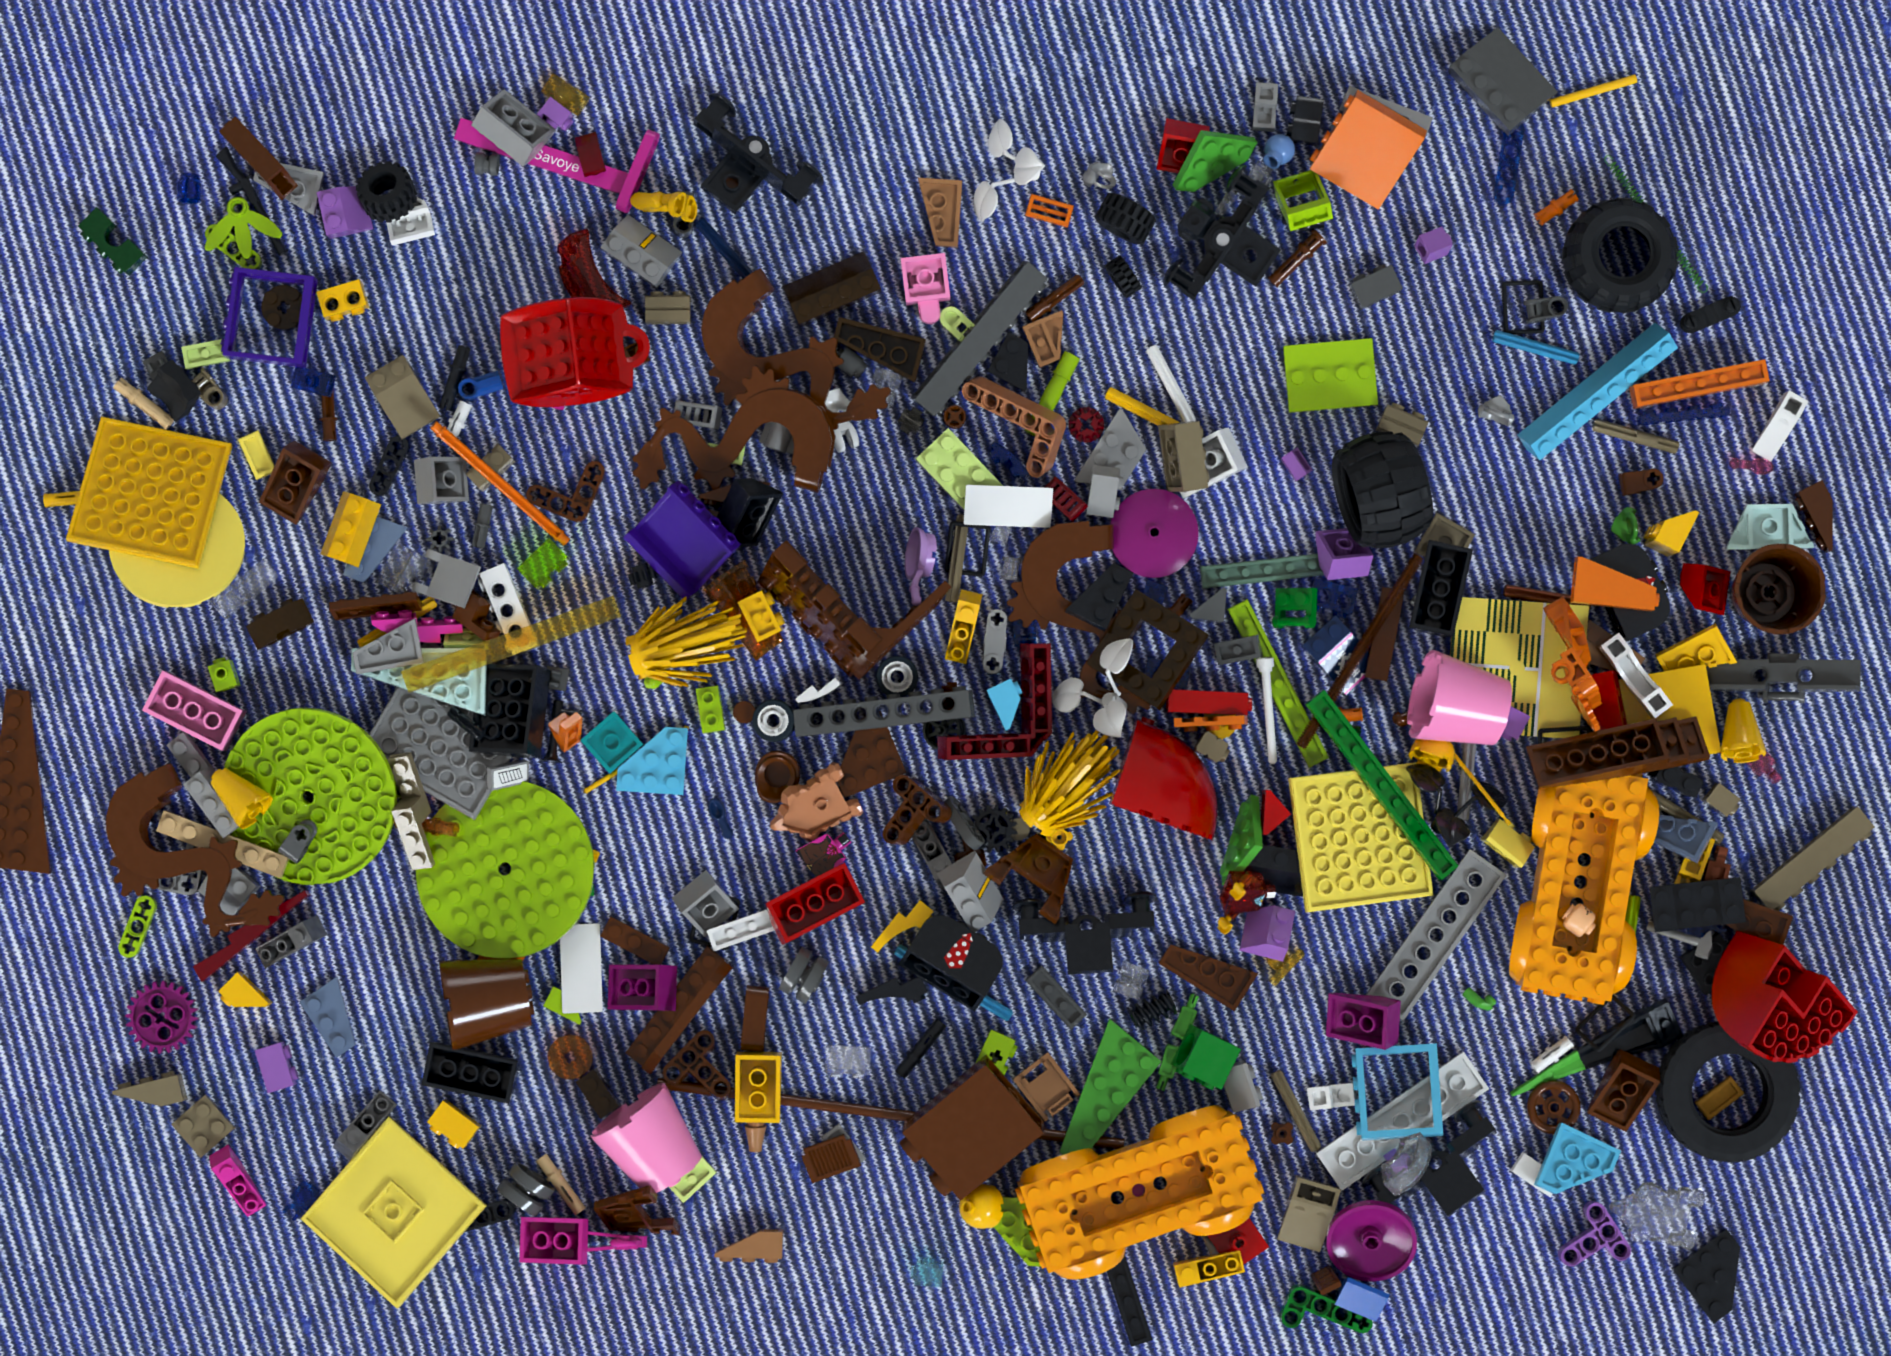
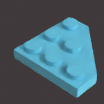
[616,727,688,795]
[1534,1123,1621,1194]

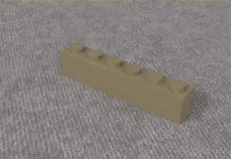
[1750,806,1875,910]

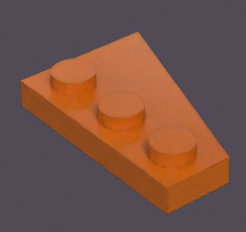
[1174,715,1248,732]

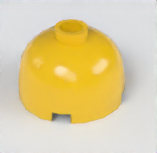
[1409,739,1455,772]
[959,1184,1004,1229]

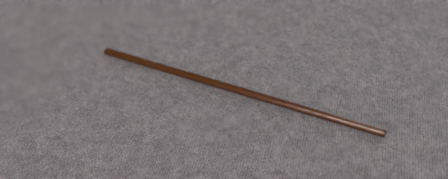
[657,1078,1125,1149]

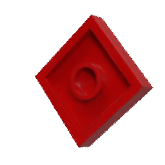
[1207,1218,1269,1265]

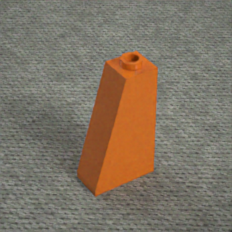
[1570,556,1660,611]

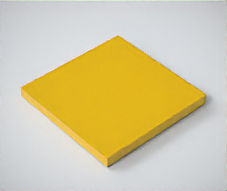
[1619,664,1721,754]

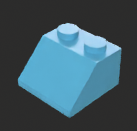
[986,679,1022,732]

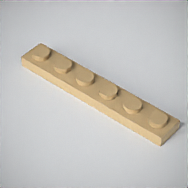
[156,810,289,878]

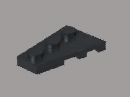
[1065,563,1133,632]

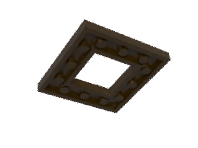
[1086,589,1209,710]

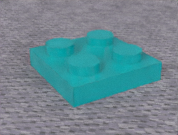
[580,711,644,774]

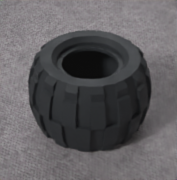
[1562,198,1679,313]
[1332,432,1433,548]

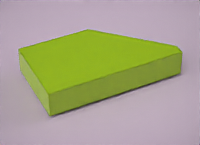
[543,986,582,1025]

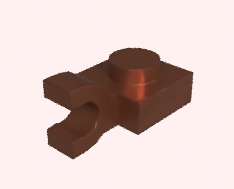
[1702,845,1731,881]

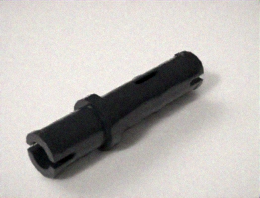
[895,1018,946,1079]

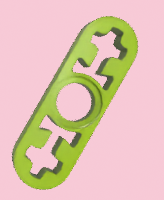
[205,224,262,270]
[118,895,157,958]

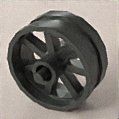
[923,719,966,750]

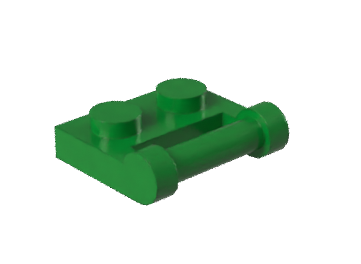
[1272,588,1317,628]

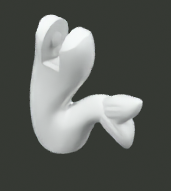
[825,388,865,453]

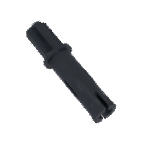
[438,345,471,412]

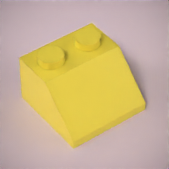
[1480,819,1535,868]

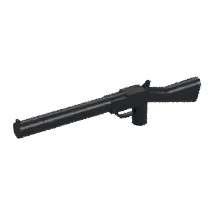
[216,147,289,256]

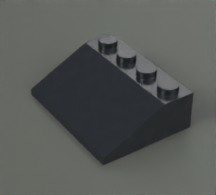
[469,664,551,758]

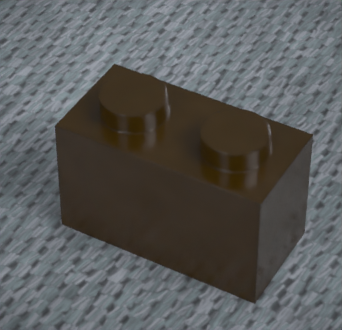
[576,1068,621,1119]

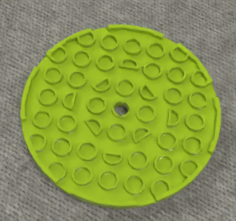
[224,707,397,885]
[416,781,595,959]

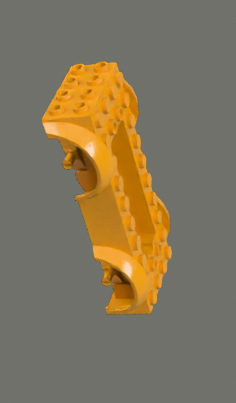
[1509,773,1659,1005]
[1015,1105,1264,1280]

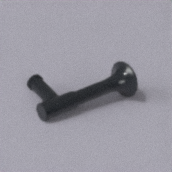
[540,700,582,764]

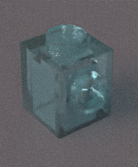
[910,1257,943,1287]

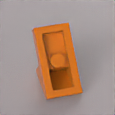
[548,712,583,753]

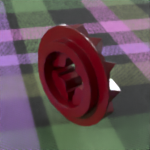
[1069,407,1104,443]

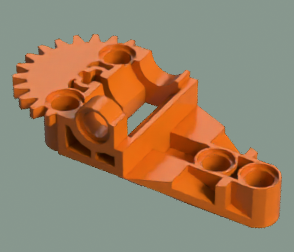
[1543,596,1602,732]

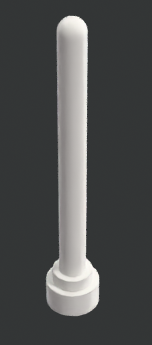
[1256,657,1277,764]

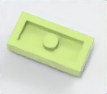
[181,339,231,370]
[443,628,490,651]
[668,1156,717,1203]

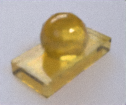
[541,73,591,117]
[1267,947,1305,986]

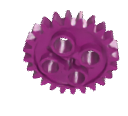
[125,981,200,1054]

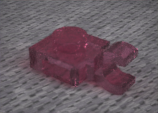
[1746,751,1782,784]

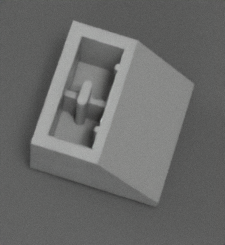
[1224,1060,1263,1113]

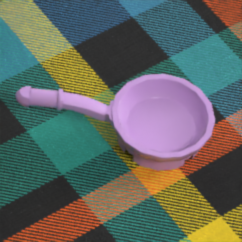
[905,527,937,606]

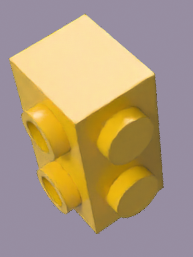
[427,1099,482,1149]

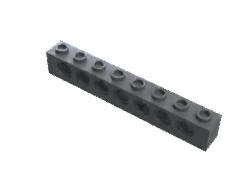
[793,686,975,737]

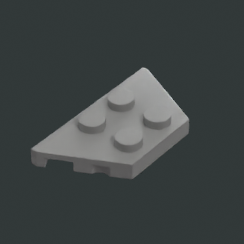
[1074,408,1146,488]

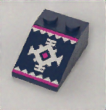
[1300,615,1369,696]

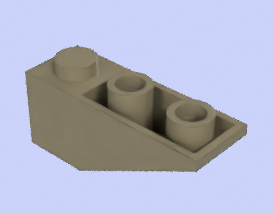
[112,1071,188,1106]

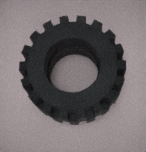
[356,161,417,223]
[1095,193,1156,245]

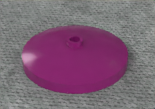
[1110,489,1199,578]
[1326,1200,1417,1282]

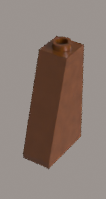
[219,116,298,200]

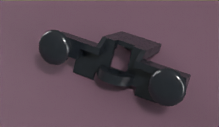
[1012,891,1158,975]
[1362,1100,1497,1217]

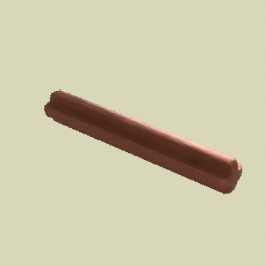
[1503,585,1591,610]

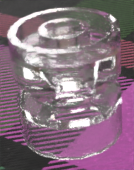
[872,367,903,407]
[1113,961,1150,1000]

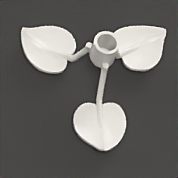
[973,119,1045,222]
[1052,638,1133,738]

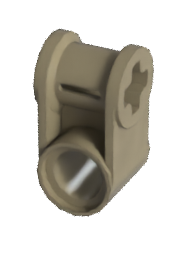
[191,367,228,410]

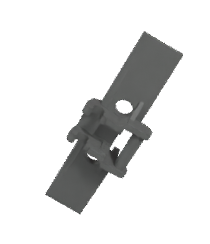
[1706,653,1861,703]

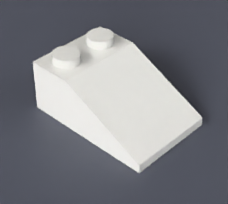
[1180,427,1248,499]

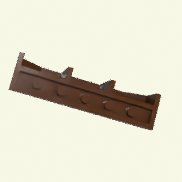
[625,946,734,1075]

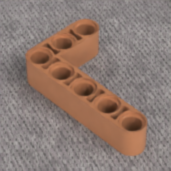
[962,376,1066,478]

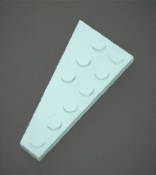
[351,648,487,716]

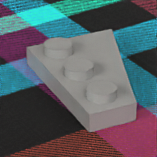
[352,618,424,674]

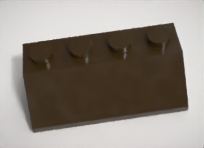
[782,251,881,327]

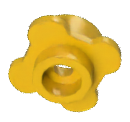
[1046,829,1073,851]

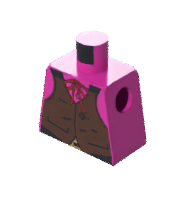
[796,832,852,877]

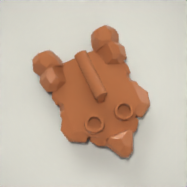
[770,762,863,842]

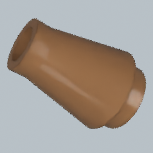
[744,1123,767,1152]

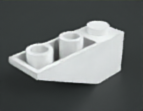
[1751,390,1809,462]

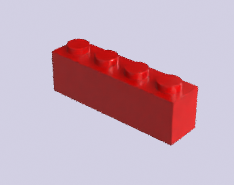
[1591,670,1627,732]

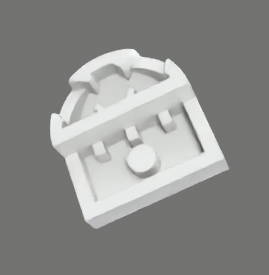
[386,197,435,245]

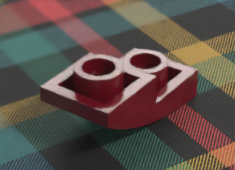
[575,132,606,177]

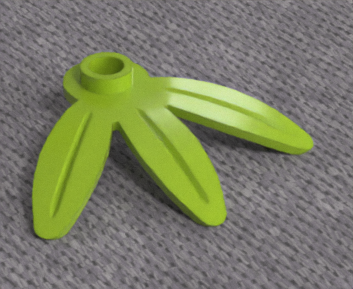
[204,197,282,259]

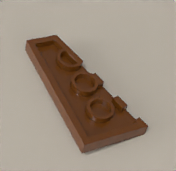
[1158,944,1258,1011]

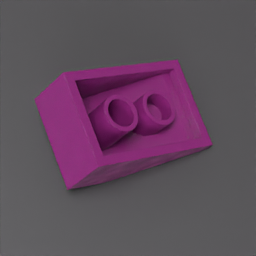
[607,965,677,1011]
[1326,992,1401,1050]

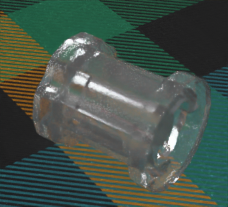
[1000,557,1022,581]

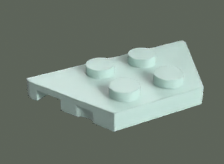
[1726,504,1814,550]

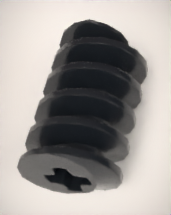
[1126,989,1177,1031]

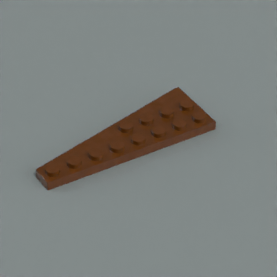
[0,688,52,874]

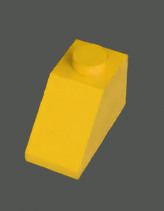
[218,971,273,1007]

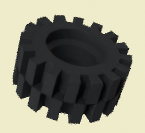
[1104,255,1142,298]

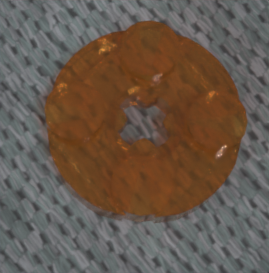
[548,1034,593,1080]

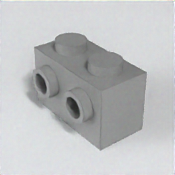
[1086,465,1123,518]

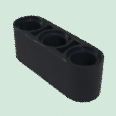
[465,1198,516,1232]

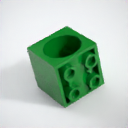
[1171,1024,1241,1090]

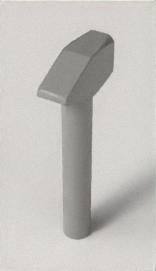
[1647,922,1713,960]

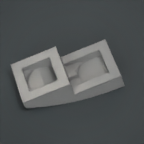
[1252,82,1278,132]

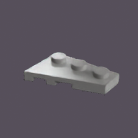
[253,163,325,216]

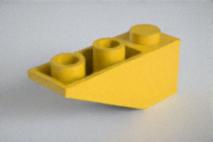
[945,589,983,664]
[1173,1250,1245,1288]

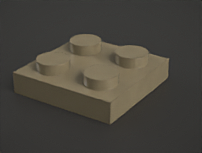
[171,1094,236,1158]

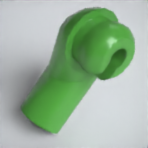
[1462,987,1496,1011]

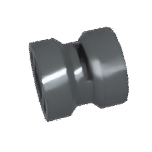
[474,152,500,176]

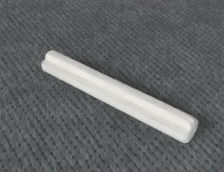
[1146,345,1196,422]

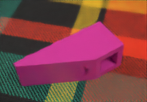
[209,1144,266,1217]

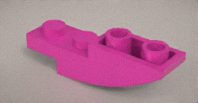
[371,610,463,643]

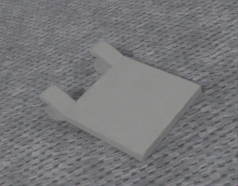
[412,549,481,609]

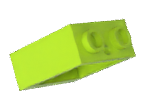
[1273,170,1333,231]

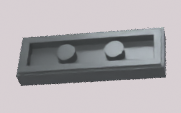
[1025,965,1087,1030]

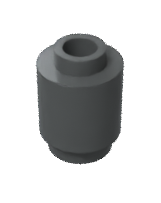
[837,347,868,379]

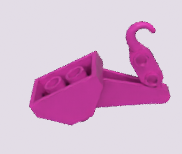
[519,1217,647,1265]

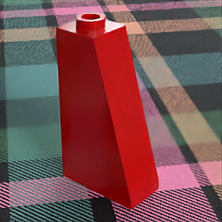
[1166,689,1252,716]

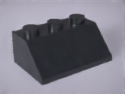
[717,478,783,547]
[1242,845,1303,897]

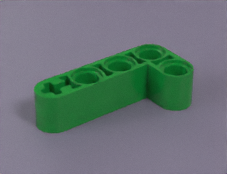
[1280,1284,1373,1333]

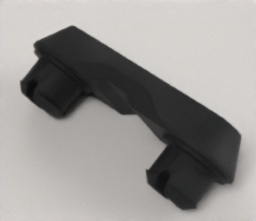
[1680,296,1741,333]

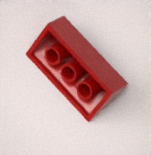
[765,862,865,945]

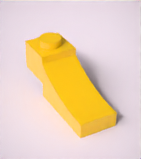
[871,900,934,953]

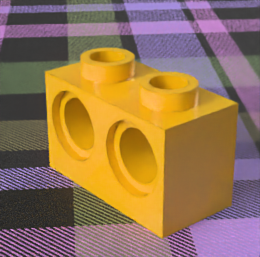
[316,279,370,322]

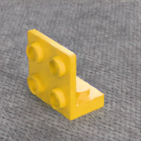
[738,589,785,643]

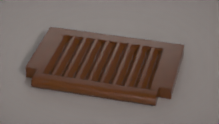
[801,1134,862,1183]

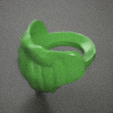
[1611,507,1641,544]

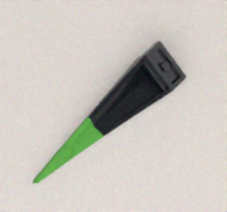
[1510,998,1684,1096]

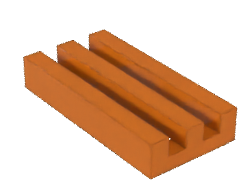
[1025,194,1074,228]

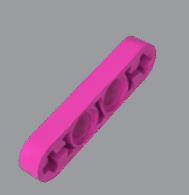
[616,129,660,213]

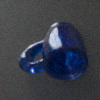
[176,173,202,204]

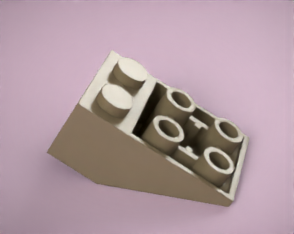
[1277,1175,1341,1252]

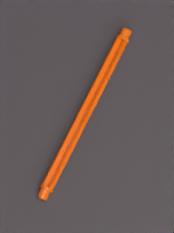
[430,421,570,546]

